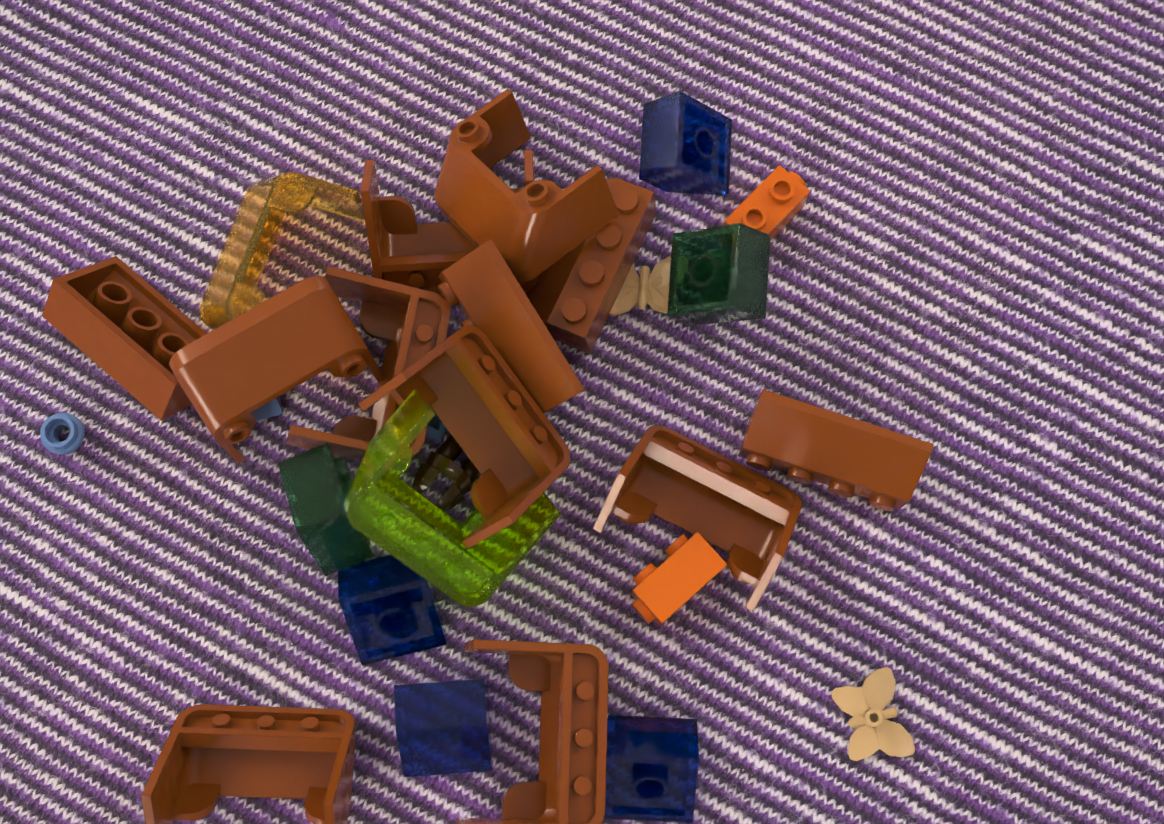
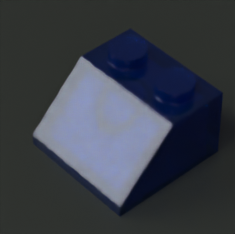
[639,91,732,195]
[338,547,447,666]
[394,679,493,777]
[604,715,699,823]

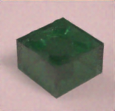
[667,223,771,325]
[278,443,376,576]

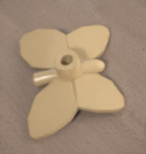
[609,256,685,316]
[831,667,916,761]

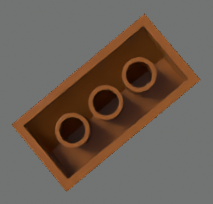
[527,178,657,354]
[437,239,585,413]
[42,256,207,420]
[738,389,934,511]

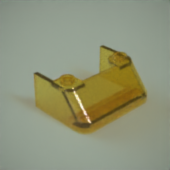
[199,172,365,331]

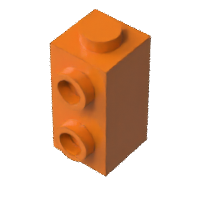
[720,165,810,262]
[631,532,727,626]

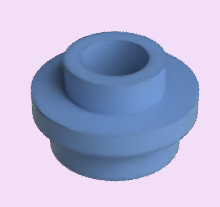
[40,413,85,455]

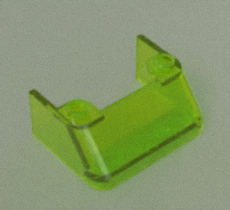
[344,389,562,607]

